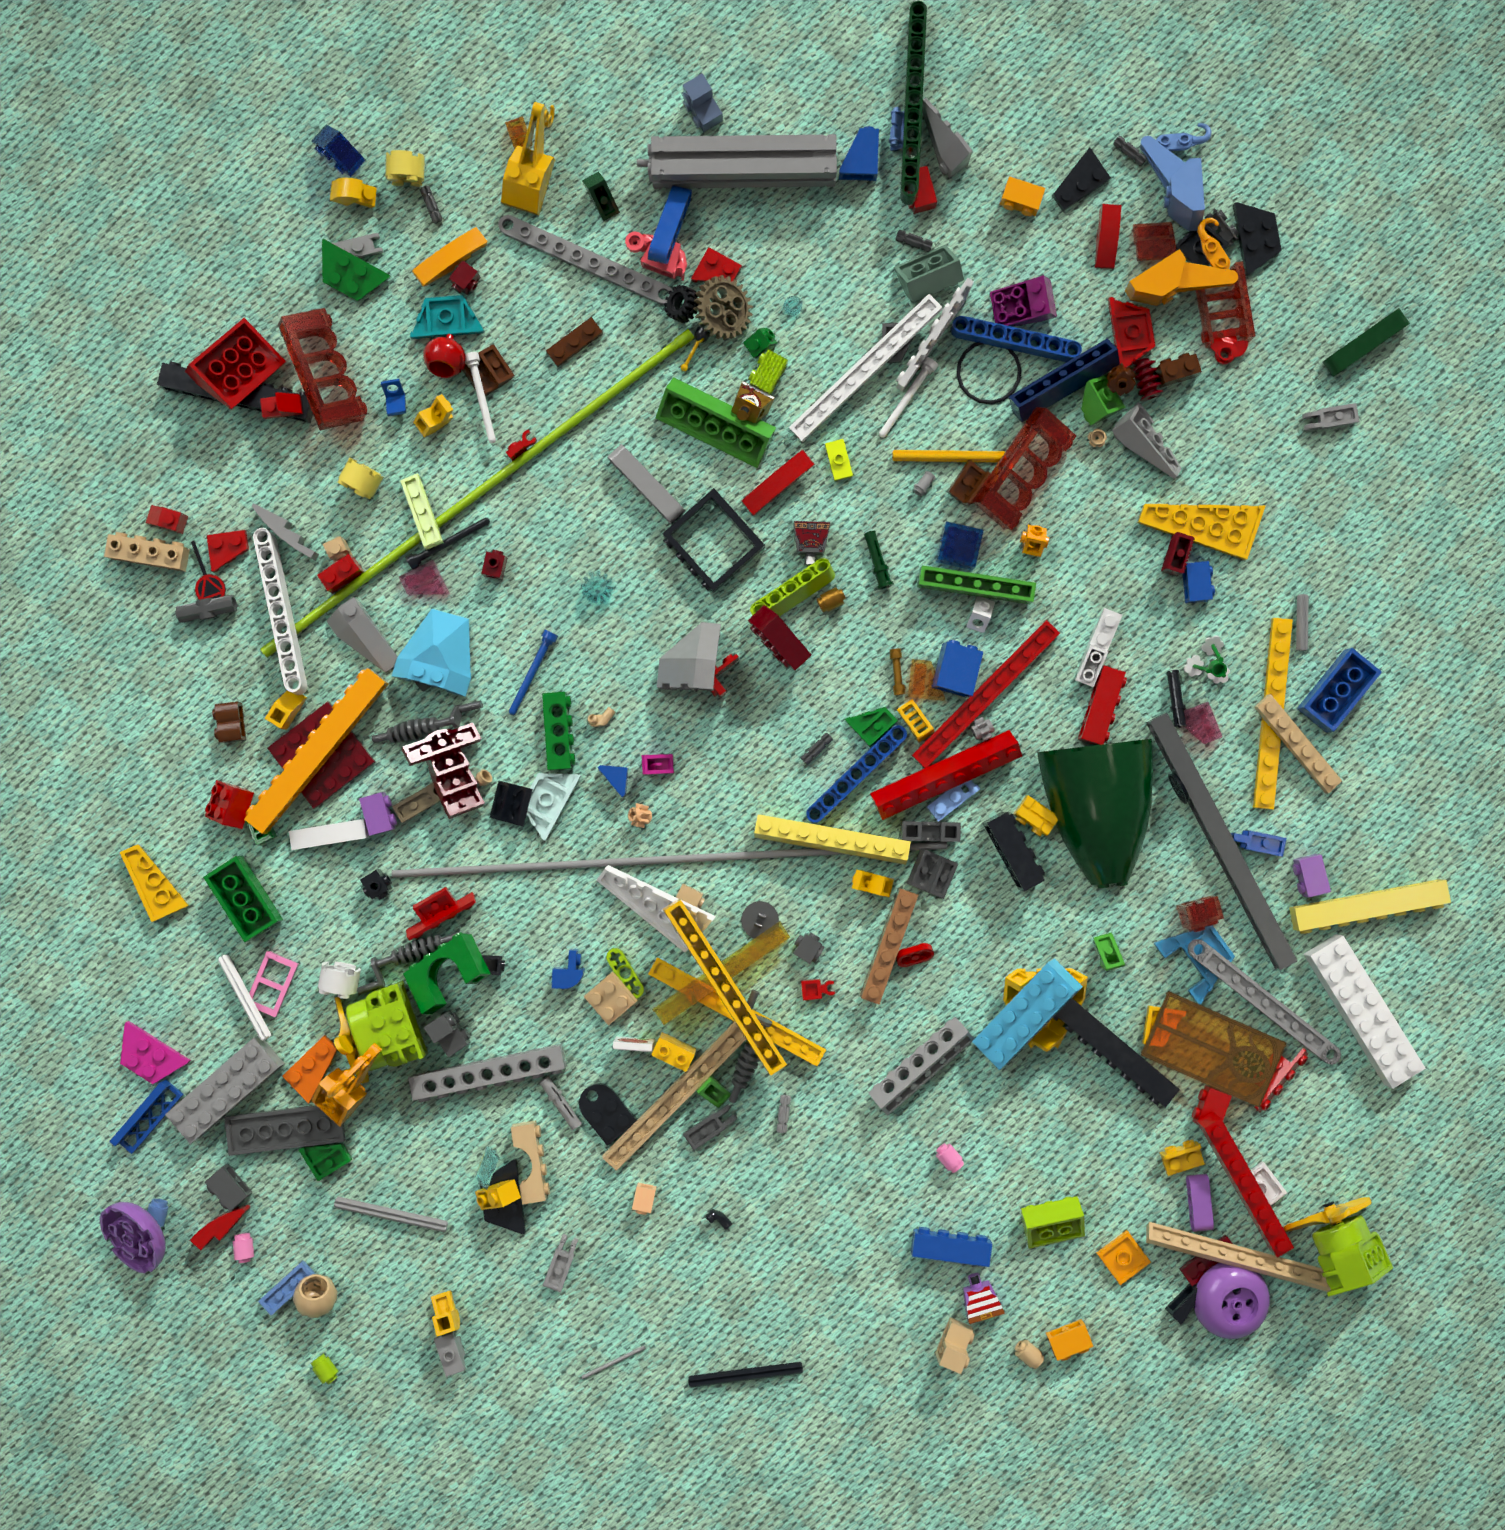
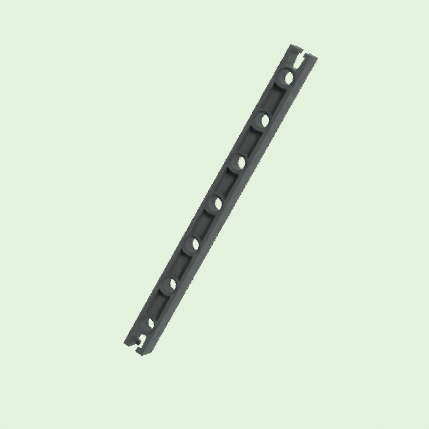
[1146,713,1297,970]

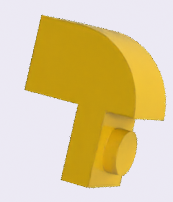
[330,178,377,208]
[413,394,453,437]
[852,869,894,897]
[431,1290,460,1336]

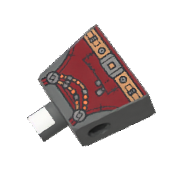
[793,521,830,566]

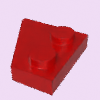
[691,247,742,282]
[207,530,249,572]

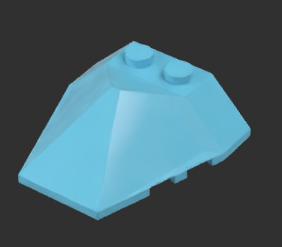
[392,609,471,697]

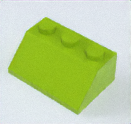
[1021,1196,1085,1249]

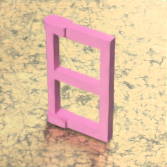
[249,951,299,1017]

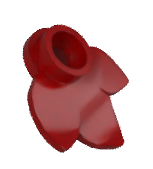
[1209,328,1248,365]

